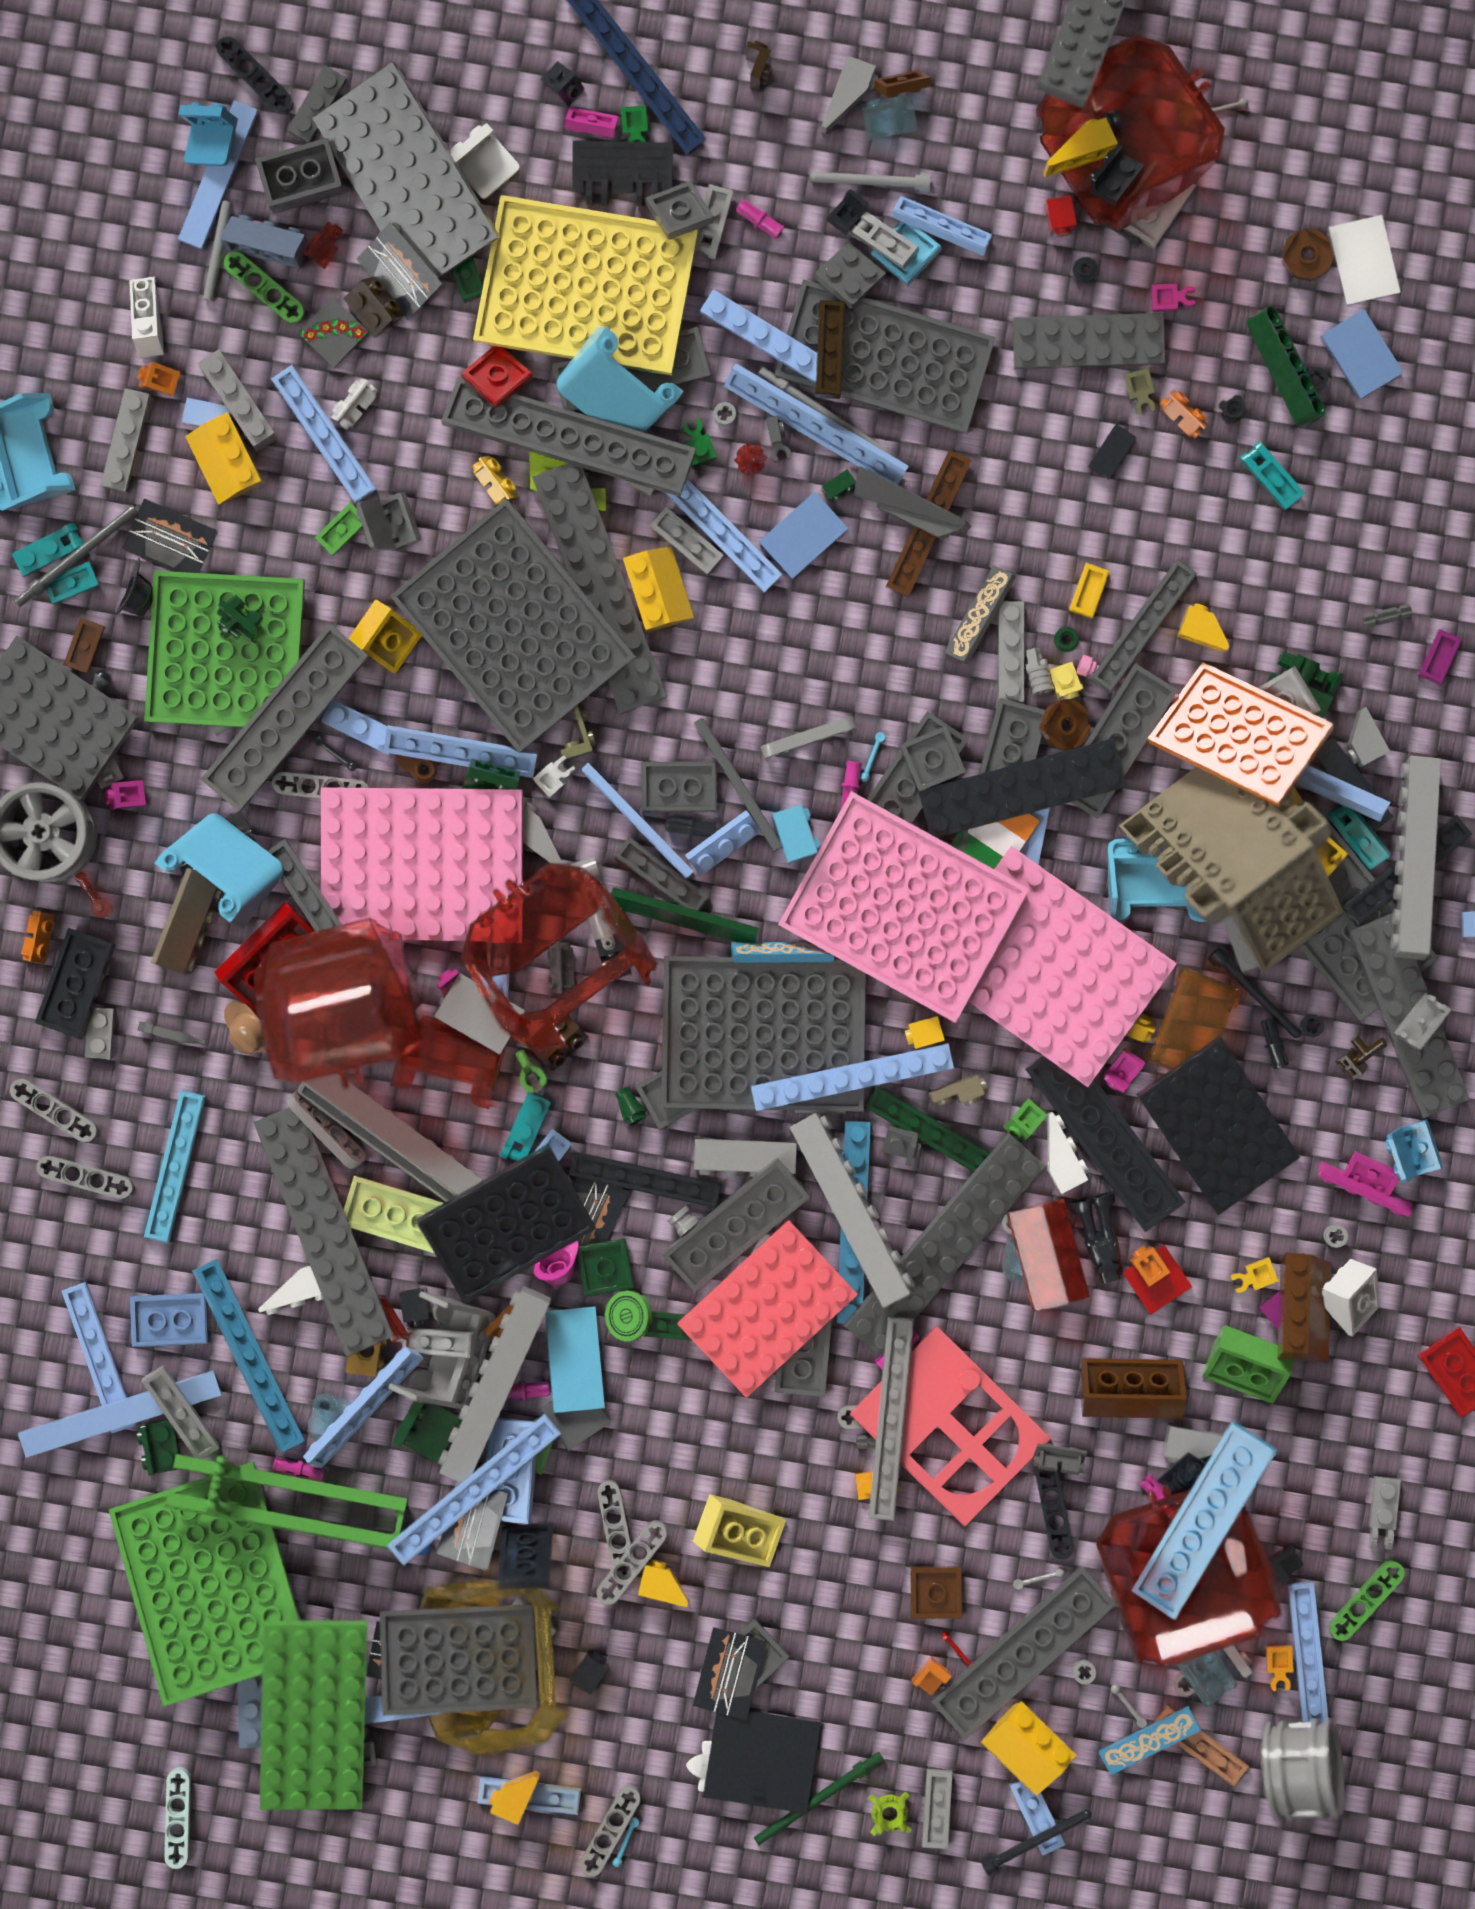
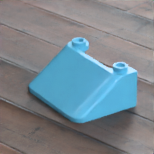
[556,327,684,433]
[0,393,75,510]
[154,814,284,928]
[1108,839,1205,923]

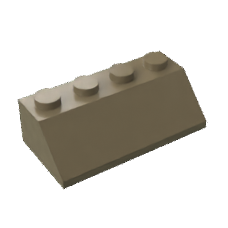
[150,868,223,975]

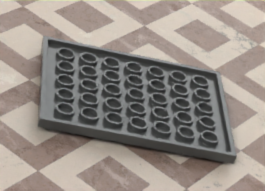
[390,499,636,753]
[661,956,866,1111]

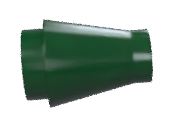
[615,1087,646,1126]

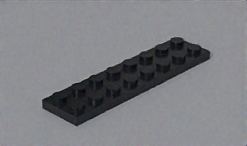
[918,738,1127,838]
[1025,1055,1186,1232]

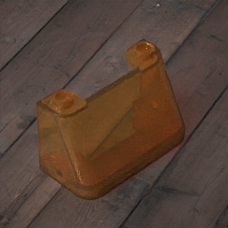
[1145,967,1241,1071]

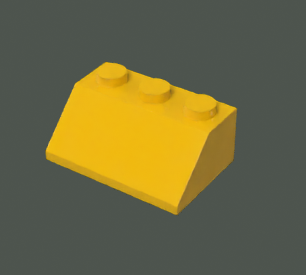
[185,412,264,505]
[623,546,694,633]
[980,1702,1076,1796]

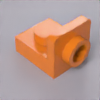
[138,361,180,396]
[1130,1245,1170,1287]

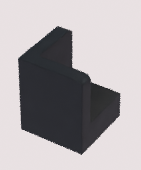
[1264,1544,1303,1585]

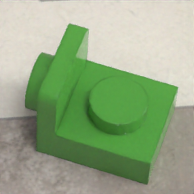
[1003,1098,1047,1143]

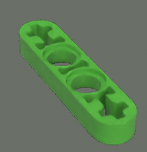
[224,251,305,325]
[1329,1560,1405,1641]

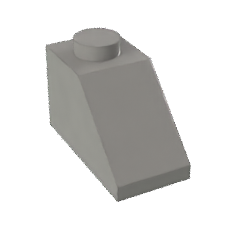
[1347,707,1390,767]

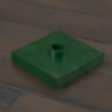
[577,1238,635,1297]

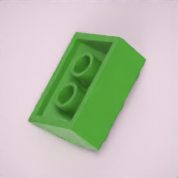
[1202,1325,1294,1404]

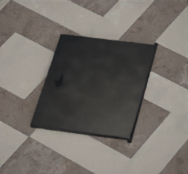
[702,1711,823,1814]

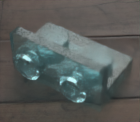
[861,93,917,140]
[1177,1643,1238,1707]

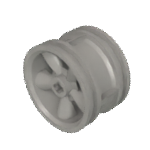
[0,783,98,882]
[1262,1718,1344,1821]

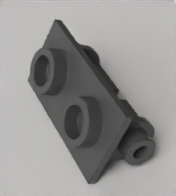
[547,943,575,994]
[1032,1443,1087,1475]

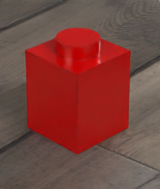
[1044,195,1077,237]

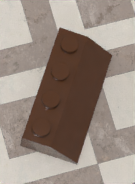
[1277,1252,1332,1363]
[1081,1358,1187,1419]

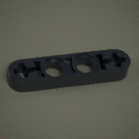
[216,36,293,115]
[1035,1466,1073,1559]

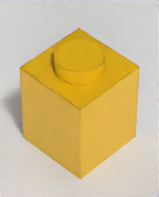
[904,1016,944,1049]

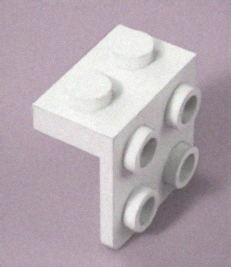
[450,123,519,199]

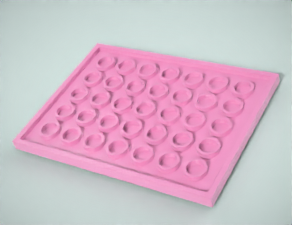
[321,787,523,942]
[778,791,1030,1023]
[968,846,1177,1087]

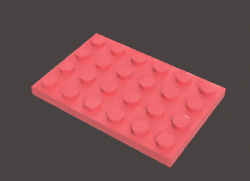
[677,1219,858,1398]

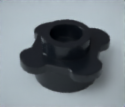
[1219,395,1248,424]

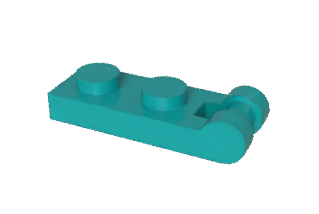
[1239,441,1305,511]
[12,523,85,577]
[1328,805,1391,870]
[500,1092,552,1162]

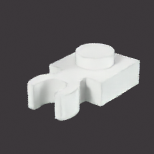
[533,756,575,798]

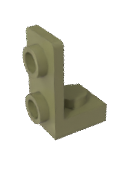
[561,705,596,762]

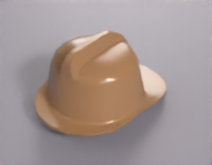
[224,1001,272,1054]

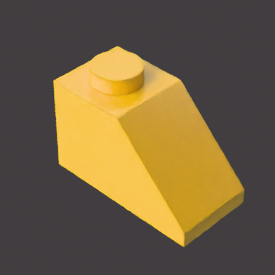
[1177,604,1229,653]
[638,1559,689,1607]
[489,1771,540,1825]

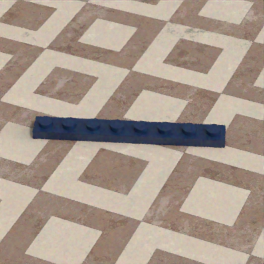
[565,0,706,156]

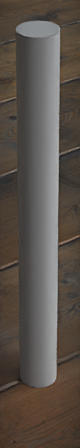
[203,201,232,302]

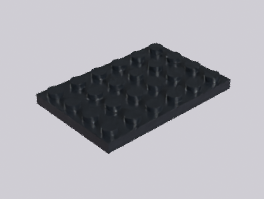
[1136,1036,1300,1215]
[415,1144,597,1304]

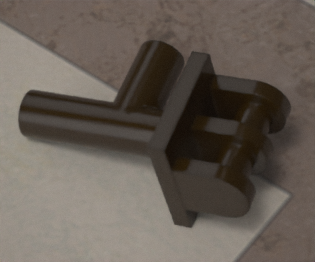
[1335,1035,1388,1081]

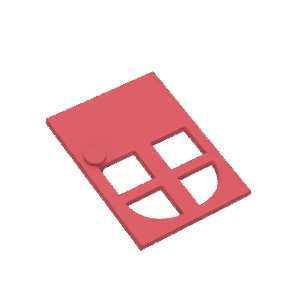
[850,1326,1051,1526]

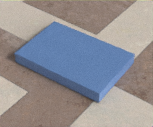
[1320,309,1404,400]
[759,492,848,580]
[130,1293,209,1347]

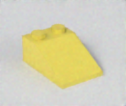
[693,1494,786,1567]

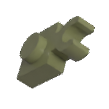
[1123,368,1155,415]

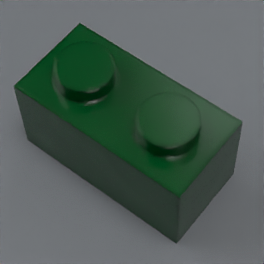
[821,469,856,502]

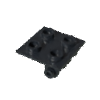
[1157,1452,1207,1499]

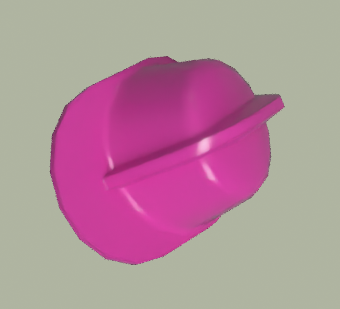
[534,1240,579,1290]

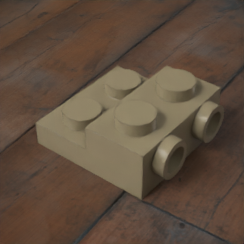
[927,1075,989,1106]

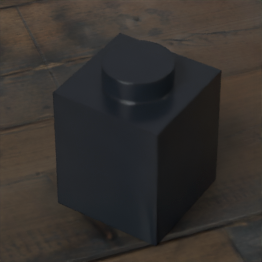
[399,1287,431,1326]
[570,1651,609,1695]

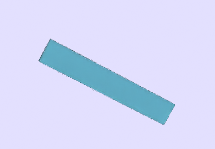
[144,1090,206,1243]

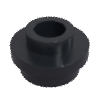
[1072,257,1098,283]

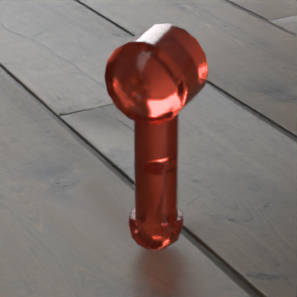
[75,871,112,918]

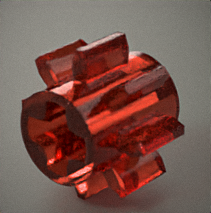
[734,443,767,475]

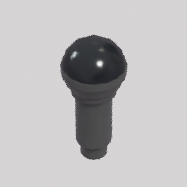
[91,670,111,691]

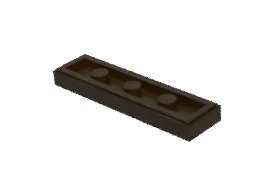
[815,300,845,399]

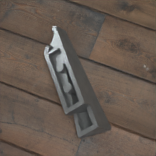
[854,466,971,540]

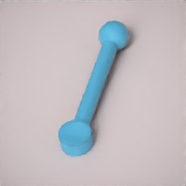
[860,732,885,782]
[612,1816,639,1867]

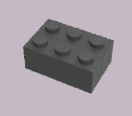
[255,138,345,214]

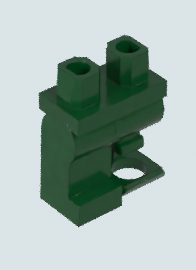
[1266,652,1344,718]

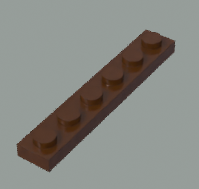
[886,450,972,598]

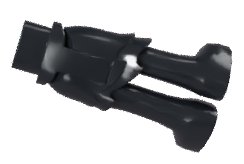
[1067,1192,1121,1283]

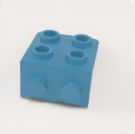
[178,103,238,166]
[1386,1119,1443,1183]

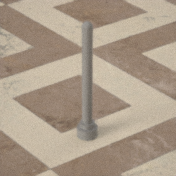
[810,172,931,193]

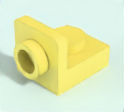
[1049,662,1084,700]

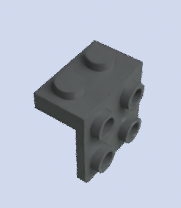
[356,492,421,551]

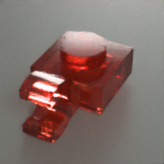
[303,221,343,269]

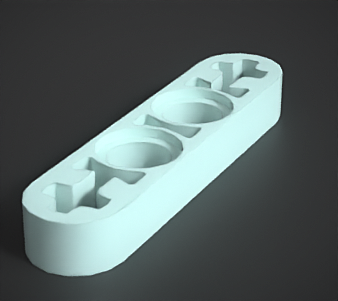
[165,1767,191,1869]

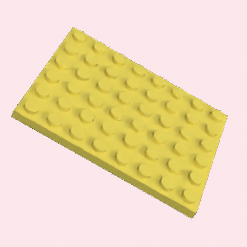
[473,195,698,376]

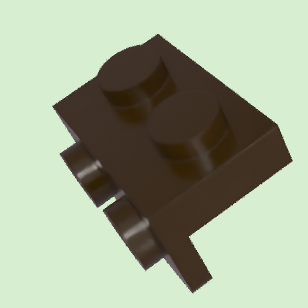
[746,41,772,92]
[343,277,404,338]
[526,1009,589,1071]

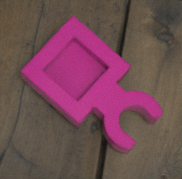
[1151,284,1195,312]

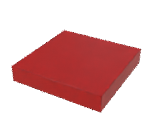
[461,346,533,409]
[1122,1244,1192,1315]

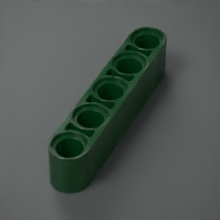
[1247,306,1325,428]

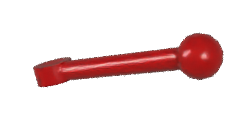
[941,1631,972,1666]

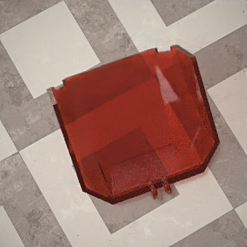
[1036,35,1225,232]
[254,918,424,1090]
[1096,1485,1282,1669]

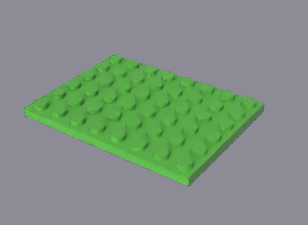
[109,1462,301,1707]

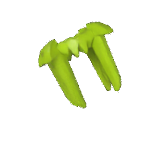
[868,1792,912,1836]

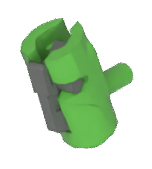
[515,1050,548,1096]

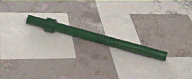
[754,1751,884,1846]

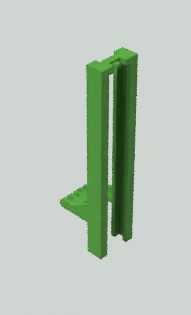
[165,1454,407,1550]

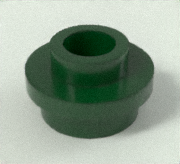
[1054,627,1079,652]

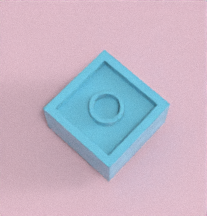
[772,804,820,864]

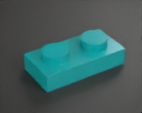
[45,562,100,605]

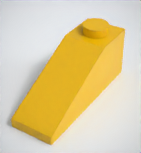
[1043,118,1118,178]

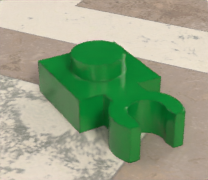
[621,105,648,142]
[683,418,716,466]

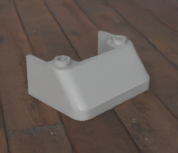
[388,1291,496,1409]

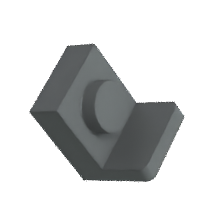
[882,1126,921,1166]

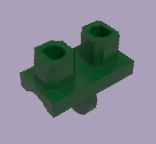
[217,595,263,642]

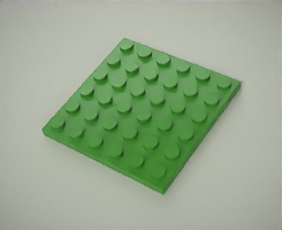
[144,571,305,728]

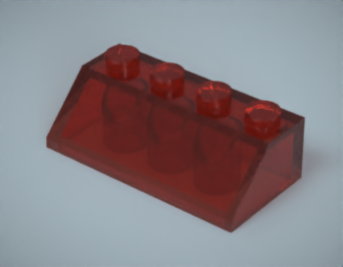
[1007,1199,1090,1311]

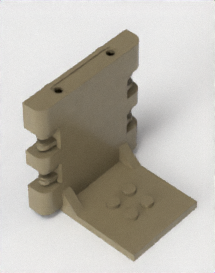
[1119,767,1344,973]

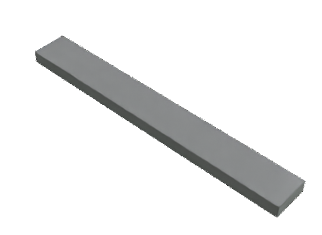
[868,1316,914,1521]

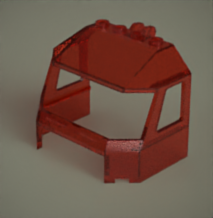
[461,863,658,1054]

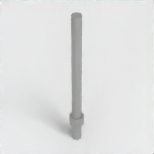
[758,367,888,453]

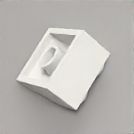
[1322,1259,1380,1337]

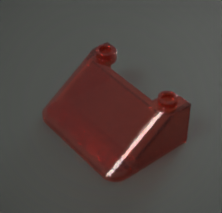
[390,1014,507,1109]

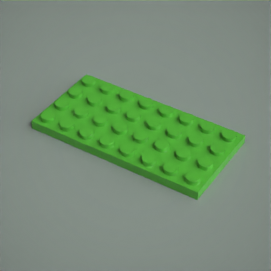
[260,1621,368,1810]

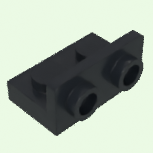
[1090,144,1144,207]

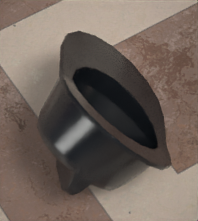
[116,558,153,616]

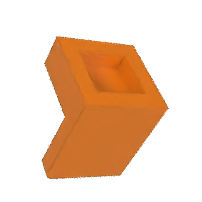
[912,1656,952,1695]

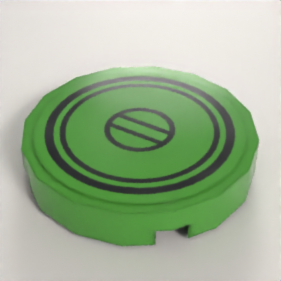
[605,1291,653,1341]

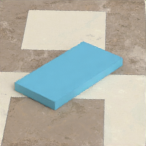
[545,1307,605,1413]

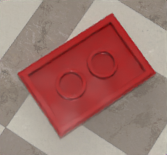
[1417,1326,1475,1418]

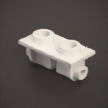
[331,379,378,430]

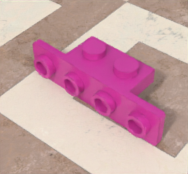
[1318,1151,1413,1217]

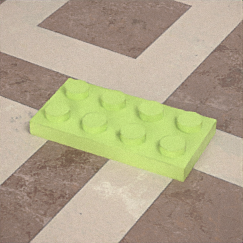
[344,1175,444,1253]

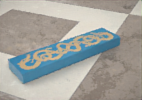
[731,942,834,963]
[1099,1706,1201,1775]

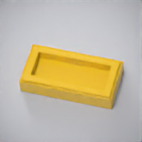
[1069,563,1110,619]

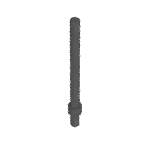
[14,505,138,607]

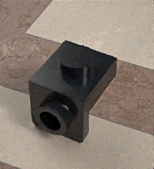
[540,61,585,106]
[826,189,869,236]

